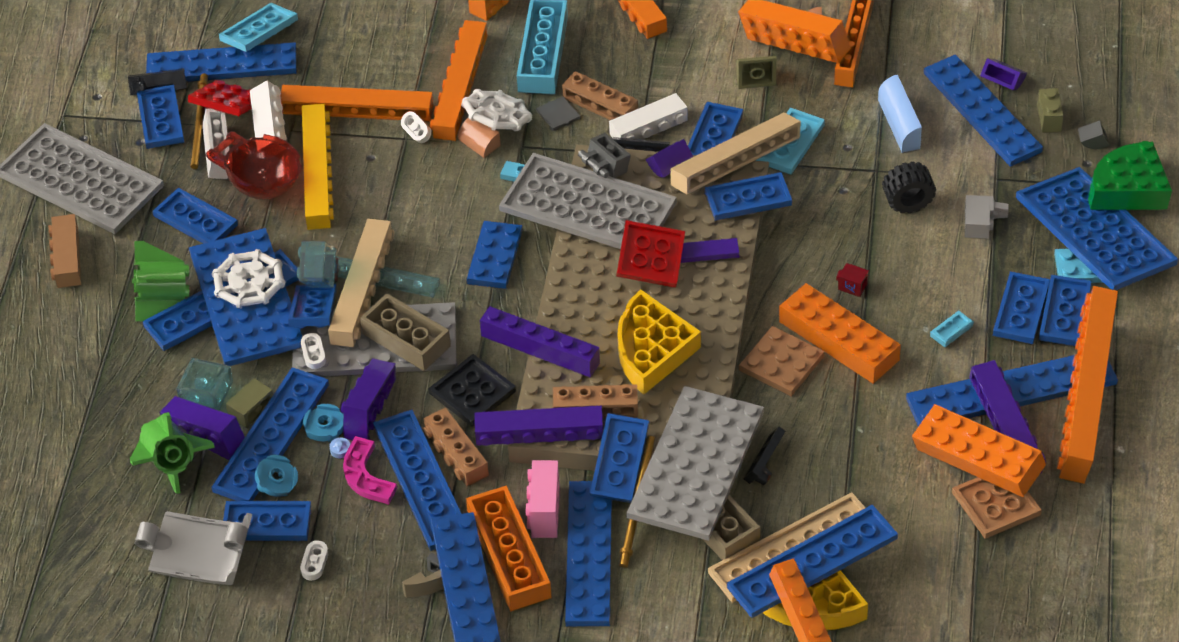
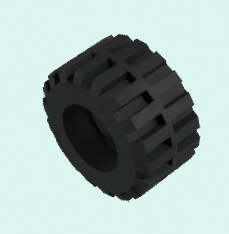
[882,162,936,213]

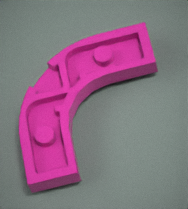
[343,436,397,505]

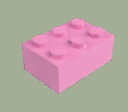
[526,460,560,538]

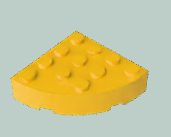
[617,289,701,395]
[763,570,868,630]

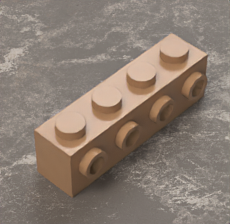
[562,71,638,120]
[48,214,81,288]
[553,384,638,419]
[423,407,489,486]

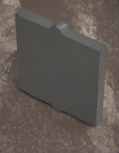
[536,96,580,131]

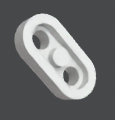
[401,112,431,143]
[301,333,326,369]
[300,541,328,581]

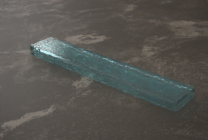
[327,254,440,298]

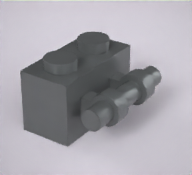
[578,133,631,178]

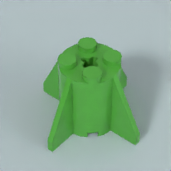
[132,241,189,321]
[130,412,215,494]

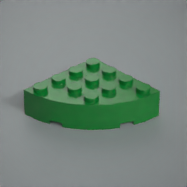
[1088,141,1172,210]

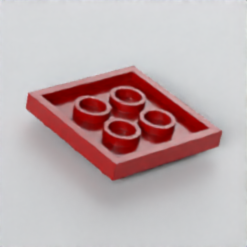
[188,80,252,116]
[616,220,685,288]

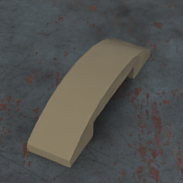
[402,570,444,598]

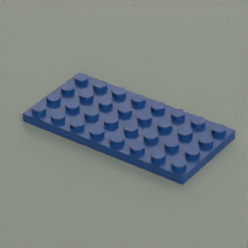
[1016,167,1178,290]
[189,228,302,367]

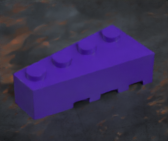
[341,358,396,441]
[159,396,245,460]

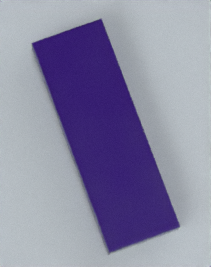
[680,238,739,263]

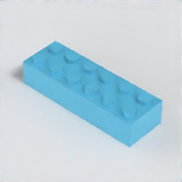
[517,0,568,94]

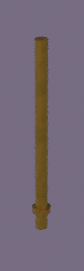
[191,73,209,169]
[619,436,655,568]

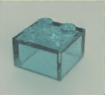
[297,241,336,288]
[176,358,233,411]

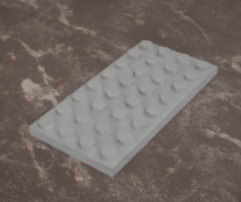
[0,123,164,234]
[499,153,677,249]
[292,302,457,377]
[627,386,764,541]

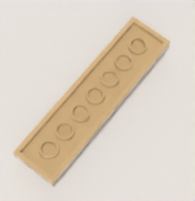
[708,492,865,603]

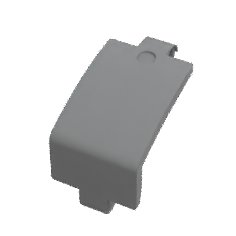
[134,511,252,585]

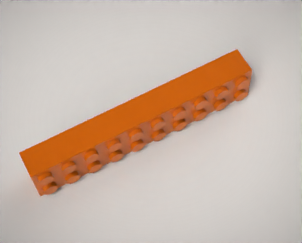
[1057,286,1118,484]

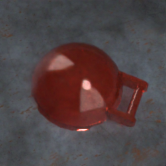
[206,131,302,200]

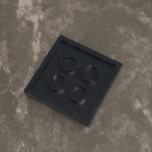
[428,354,516,427]

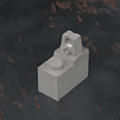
[965,195,1009,239]

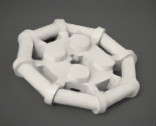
[462,89,532,131]
[212,249,286,309]

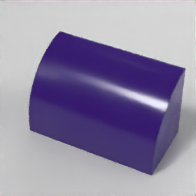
[980,58,1027,90]
[645,139,693,177]

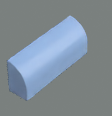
[878,75,922,153]

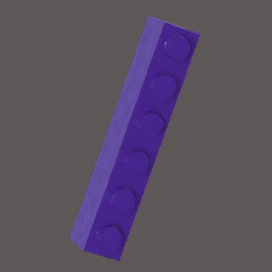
[480,306,600,378]
[969,360,1046,474]
[475,405,603,446]

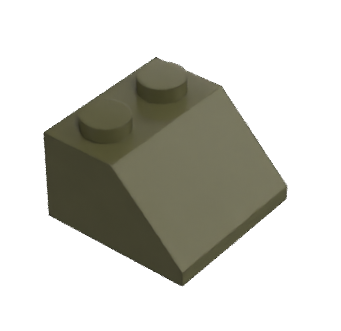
[736,56,777,89]

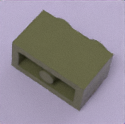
[1037,88,1063,133]
[226,378,273,428]

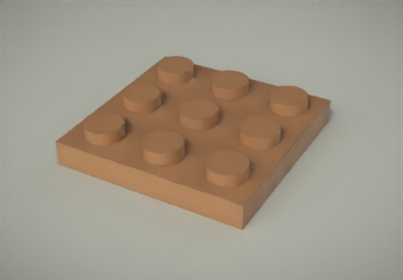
[739,326,824,396]
[952,477,1042,539]

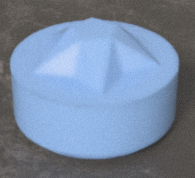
[329,438,350,459]

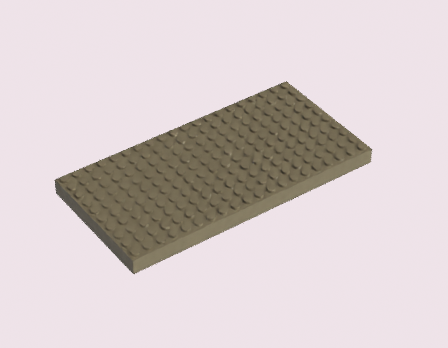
[508,144,769,471]

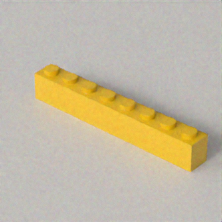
[302,104,334,230]

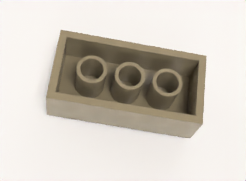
[360,294,451,371]
[703,495,760,560]

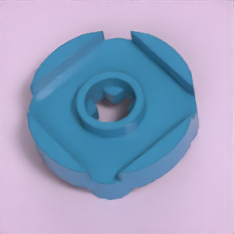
[303,404,344,442]
[255,455,298,497]

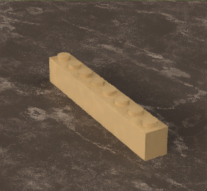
[671,112,801,194]
[328,219,394,347]

